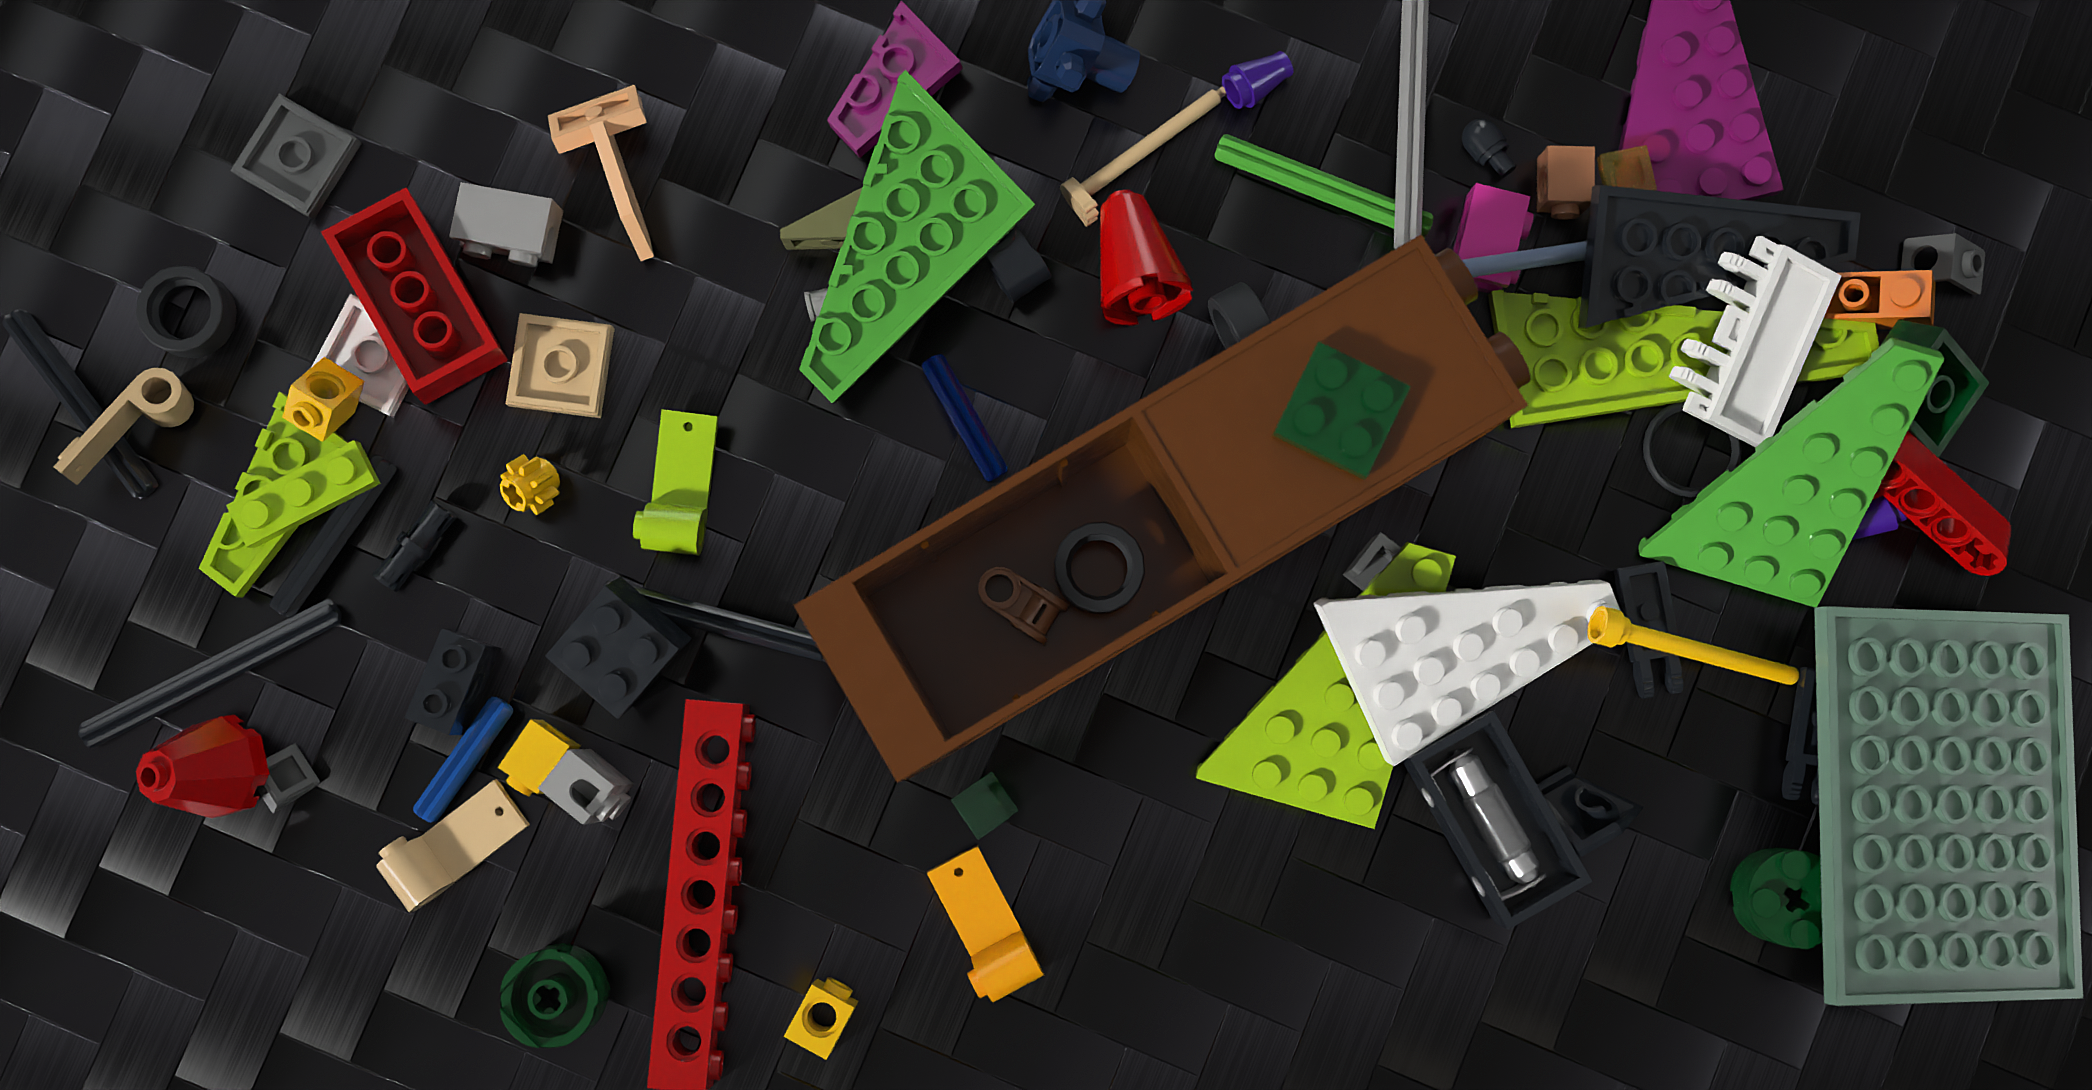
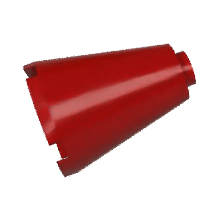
[1100,190,1193,325]

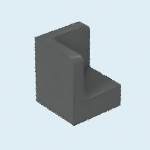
[1343,532,1402,590]

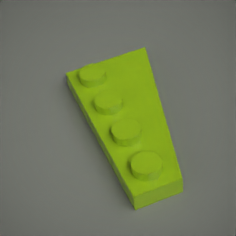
[199,392,349,598]

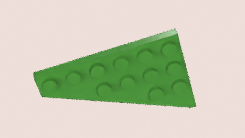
[799,70,1036,404]
[1638,337,1944,608]

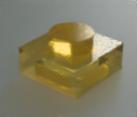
[1597,145,1657,191]

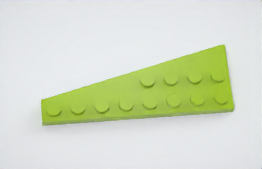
[1488,290,1880,428]

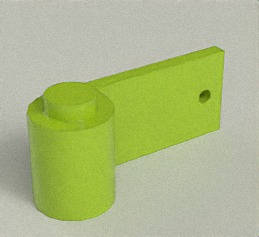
[633,409,719,556]

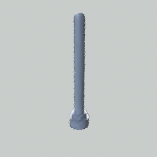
[1463,241,1587,277]

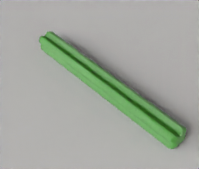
[1215,134,1434,238]

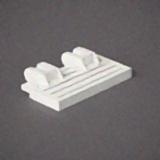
[1669,236,1841,447]

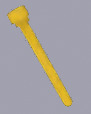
[1588,606,1800,685]

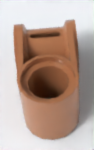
[978,567,1070,645]

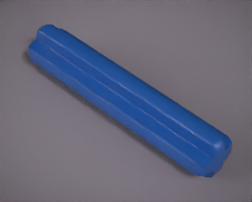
[413,697,513,823]

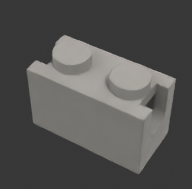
[449,182,563,267]
[538,749,634,825]

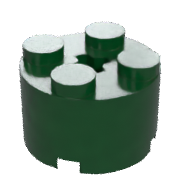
[1730,847,1823,949]
[500,943,611,1048]

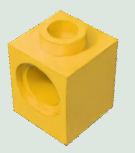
[282,357,365,442]
[498,719,581,796]
[784,977,859,1060]

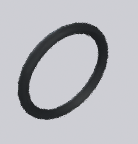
[1643,401,1742,497]

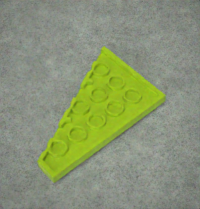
[1196,542,1456,829]

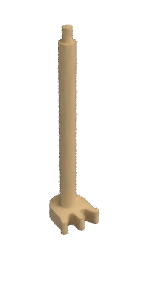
[1060,86,1226,227]

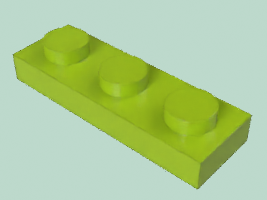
[226,440,381,549]

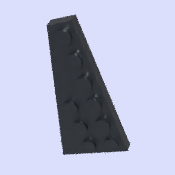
[1578,185,1861,328]

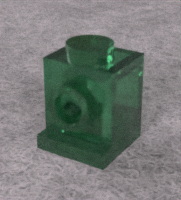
[951,772,1019,840]

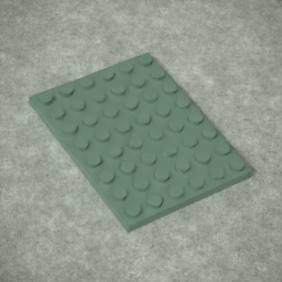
[1814,607,2083,1006]

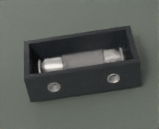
[1402,711,1593,930]

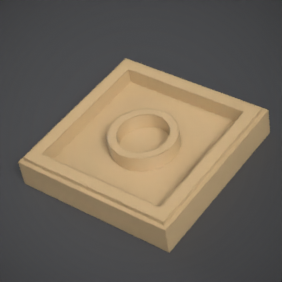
[506,313,615,418]

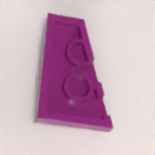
[827,1,963,158]

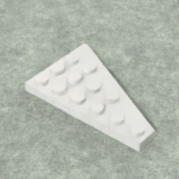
[1314,579,1621,766]

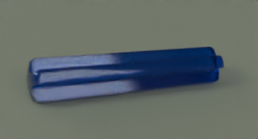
[922,354,1007,481]

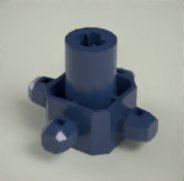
[1027,0,1140,102]

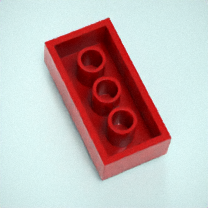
[321,187,508,405]

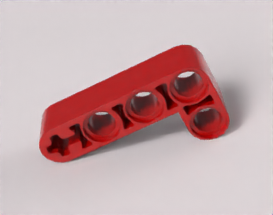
[1872,431,2011,576]

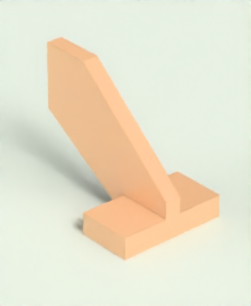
[548,85,654,261]

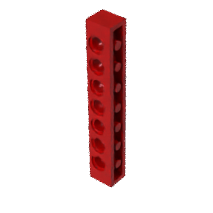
[647,699,756,1090]

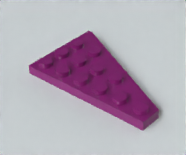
[1611,0,1784,201]

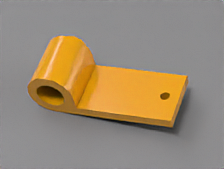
[927,845,1044,1002]

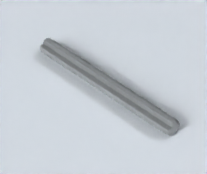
[1394,0,1429,249]

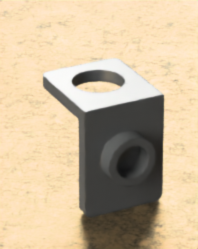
[1901,233,1985,295]

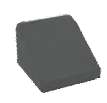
[257,743,320,813]

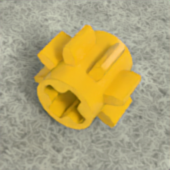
[500,454,560,515]

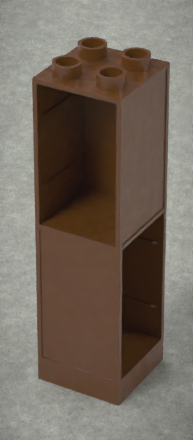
[794,234,1531,783]

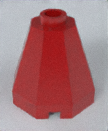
[136,715,270,818]

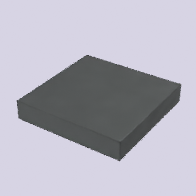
[230,94,362,220]

